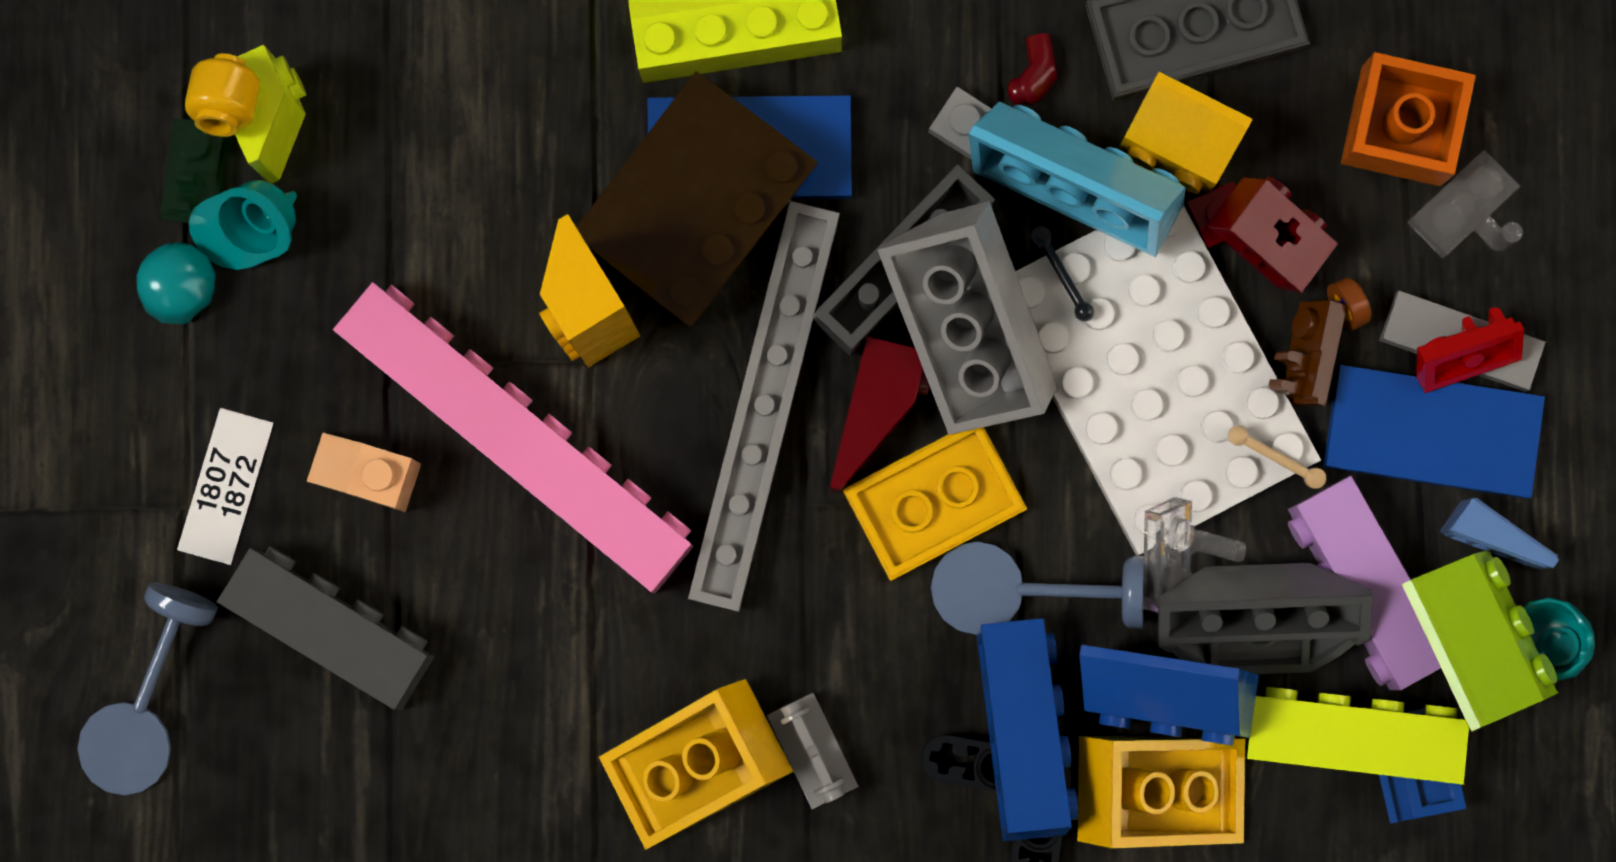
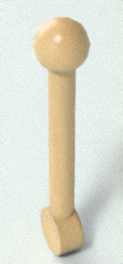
[1228,425,1326,489]

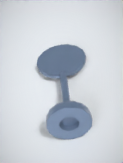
[931,542,1145,635]
[77,582,218,795]

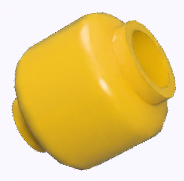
[185,53,260,137]

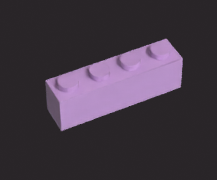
[1287,476,1441,690]

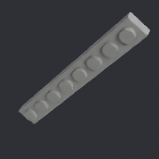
[688,201,840,612]

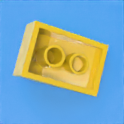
[599,679,794,850]
[1077,735,1245,848]

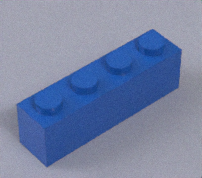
[976,618,1078,842]

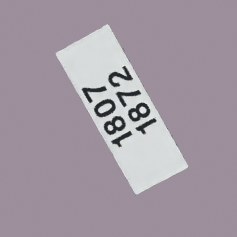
[177,408,274,565]

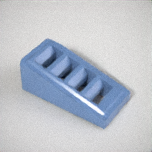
[1440,498,1559,570]

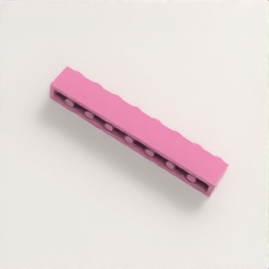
[333,282,694,594]

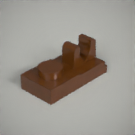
[1269,300,1347,406]

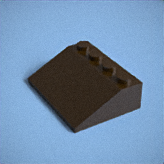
[576,71,818,327]

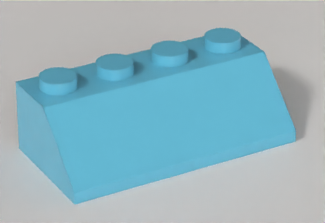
[969,101,1186,257]

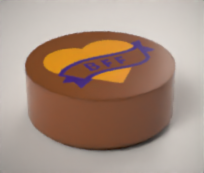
[1327,277,1371,331]

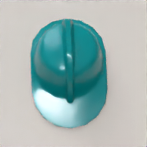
[189,180,297,270]

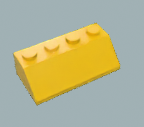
[539,214,640,368]

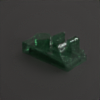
[160,118,227,224]

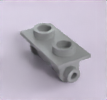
[767,693,859,809]

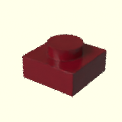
[1184,181,1236,250]

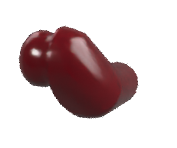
[1007,33,1057,105]

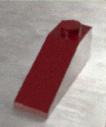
[830,336,930,493]

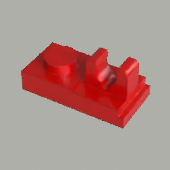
[1416,307,1524,393]

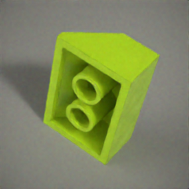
[1402,550,1558,732]

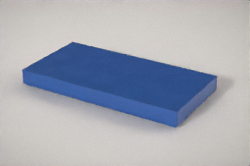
[647,95,852,200]
[1323,365,1545,499]

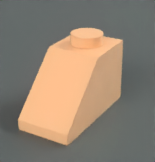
[307,433,421,512]

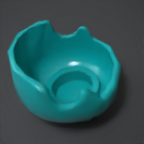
[136,242,216,324]
[1524,597,1595,682]

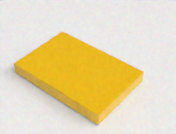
[842,427,1027,581]

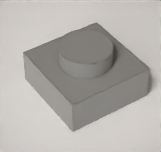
[928,87,991,160]

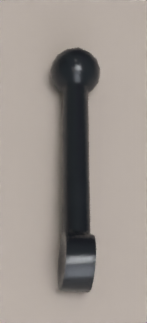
[1031,226,1095,322]

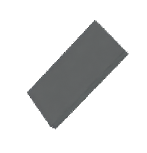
[1085,0,1310,101]

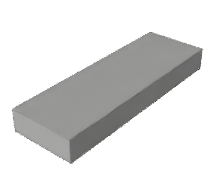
[1379,291,1546,392]

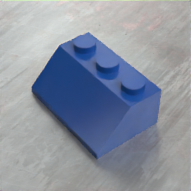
[1080,645,1259,746]

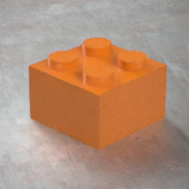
[1341,52,1476,186]

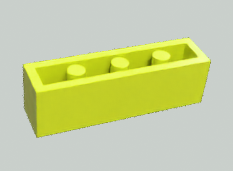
[1247,687,1469,785]

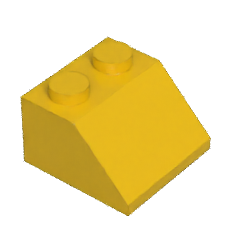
[1119,72,1252,194]

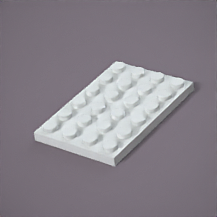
[1015,206,1321,556]

